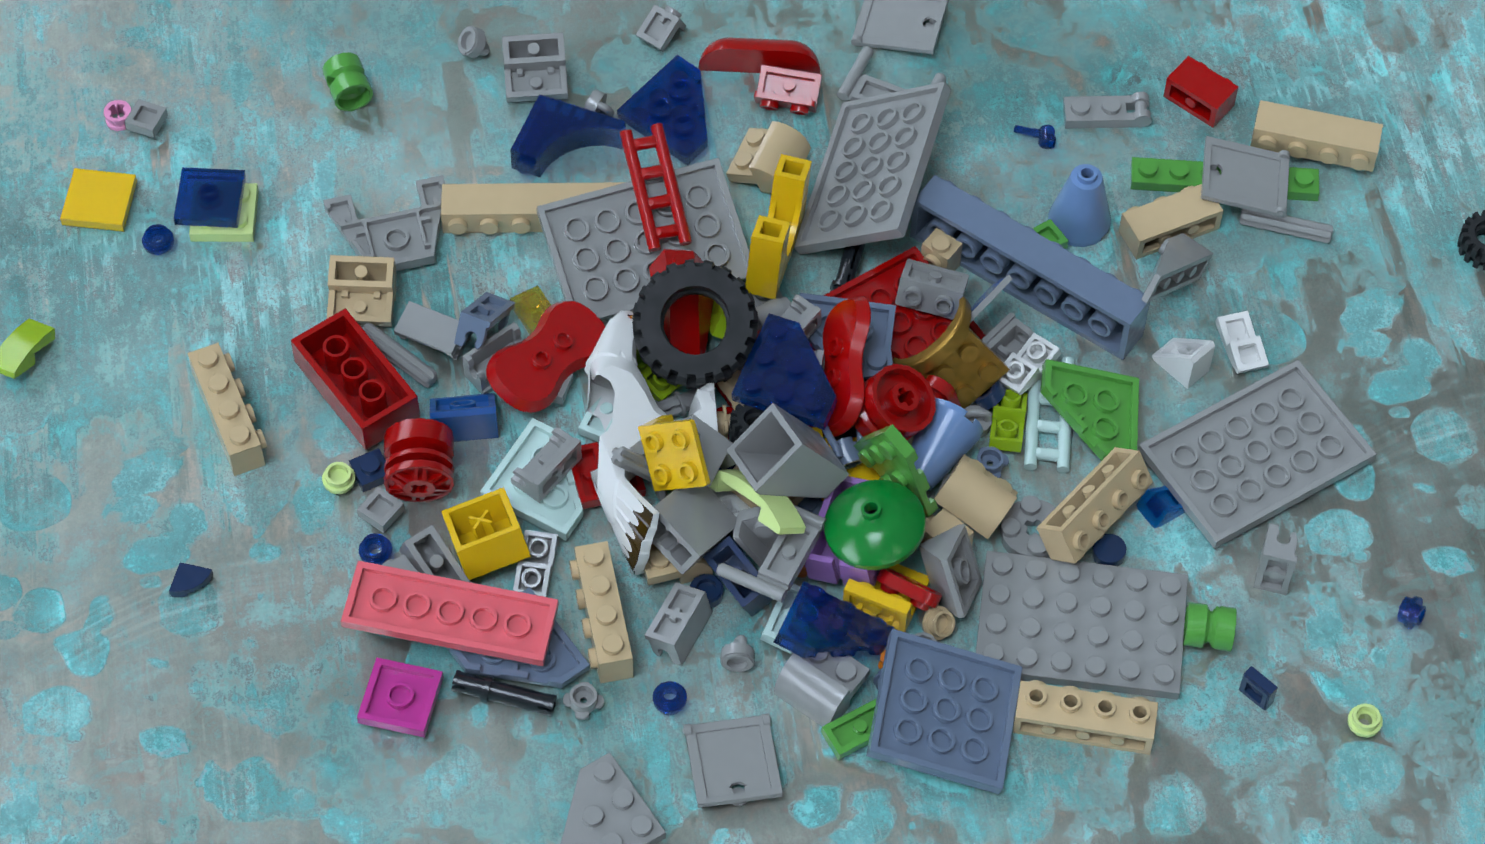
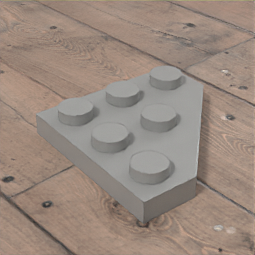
[561,752,666,844]

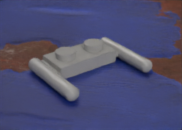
[837,46,946,101]
[716,505,827,603]

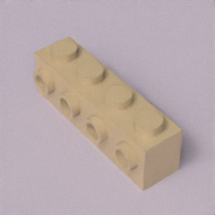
[1250,100,1383,172]
[187,342,267,476]
[1037,447,1153,564]
[569,541,634,684]
[1013,680,1158,755]

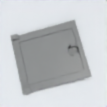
[851,0,949,54]
[1201,136,1290,218]
[682,713,783,808]

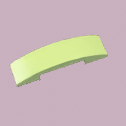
[709,469,806,535]

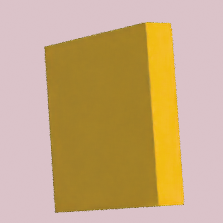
[60,168,137,232]

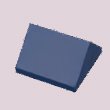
[429,393,499,442]

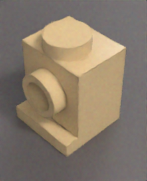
[921,228,963,271]

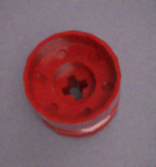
[384,418,454,502]

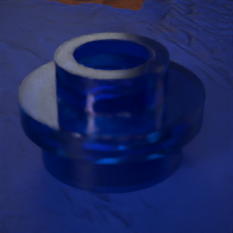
[142,224,174,255]
[359,533,393,565]
[1397,596,1426,629]
[653,681,687,715]

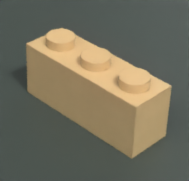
[1119,184,1224,260]

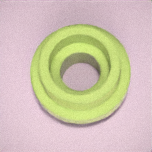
[1347,703,1383,738]

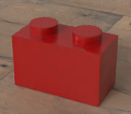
[1163,55,1238,128]

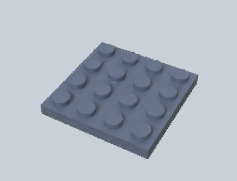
[866,629,1022,794]

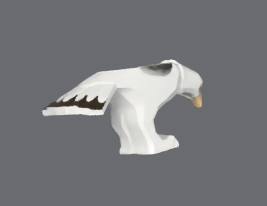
[584,310,718,575]

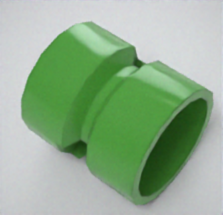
[322,52,373,111]
[1183,602,1237,652]

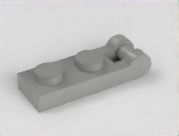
[1063,92,1152,129]

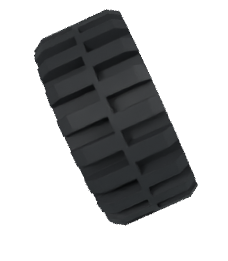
[632,259,758,389]

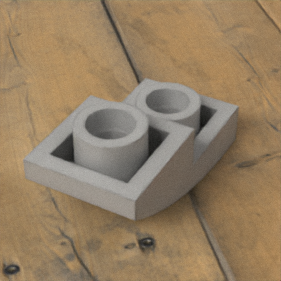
[513,530,559,597]

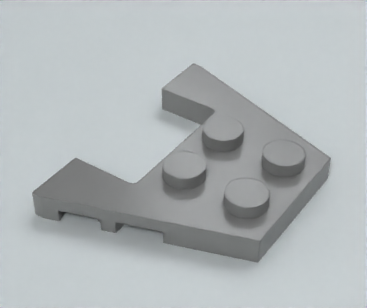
[323,175,445,271]

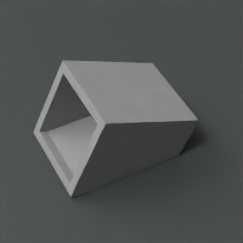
[727,403,849,498]

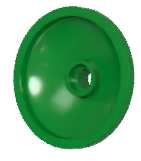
[824,480,926,570]

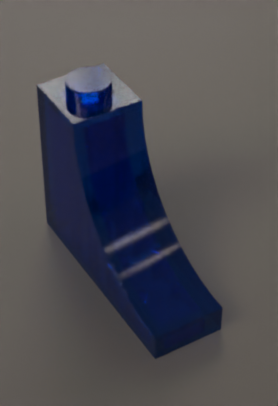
[510,94,626,177]

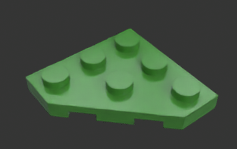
[1041,359,1139,461]
[853,424,938,518]

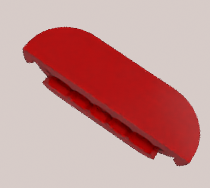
[698,37,820,74]

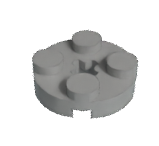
[1000,495,1056,558]

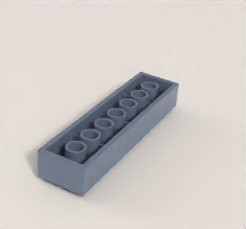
[910,175,1150,360]

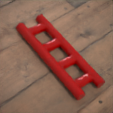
[620,123,692,252]

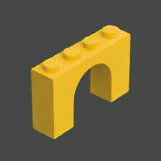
[745,154,812,299]

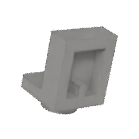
[636,4,686,52]

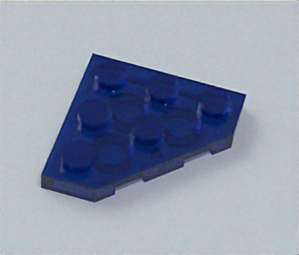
[617,55,708,166]
[731,313,837,430]
[773,581,894,658]

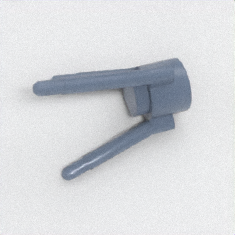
[814,411,863,470]

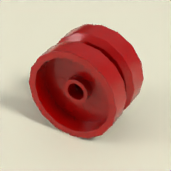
[854,364,936,440]

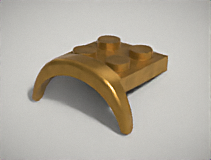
[892,297,1010,409]

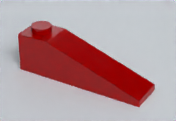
[649,249,714,355]

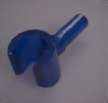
[1014,124,1056,149]

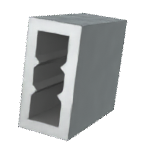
[652,486,737,575]

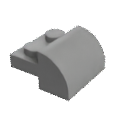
[502,32,568,103]
[774,632,870,726]

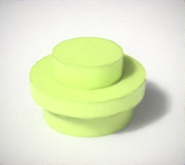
[322,462,356,494]

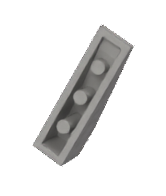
[1142,233,1213,303]
[399,525,470,582]

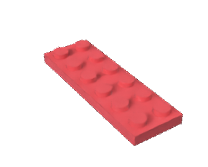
[341,561,559,666]

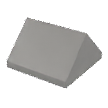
[919,524,982,618]

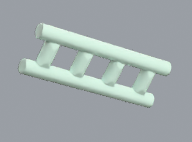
[1024,357,1075,473]

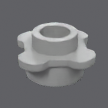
[563,682,604,720]

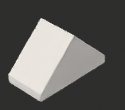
[1152,338,1215,389]

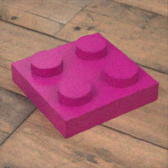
[357,657,444,738]

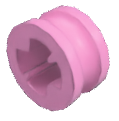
[104,100,132,131]

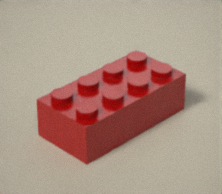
[291,308,420,450]

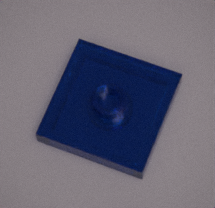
[173,167,246,228]

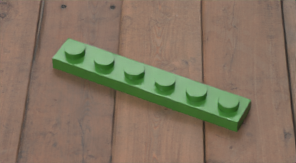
[1130,157,1319,201]

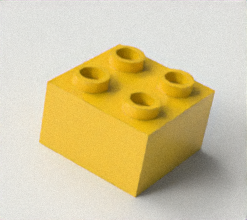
[441,487,531,580]

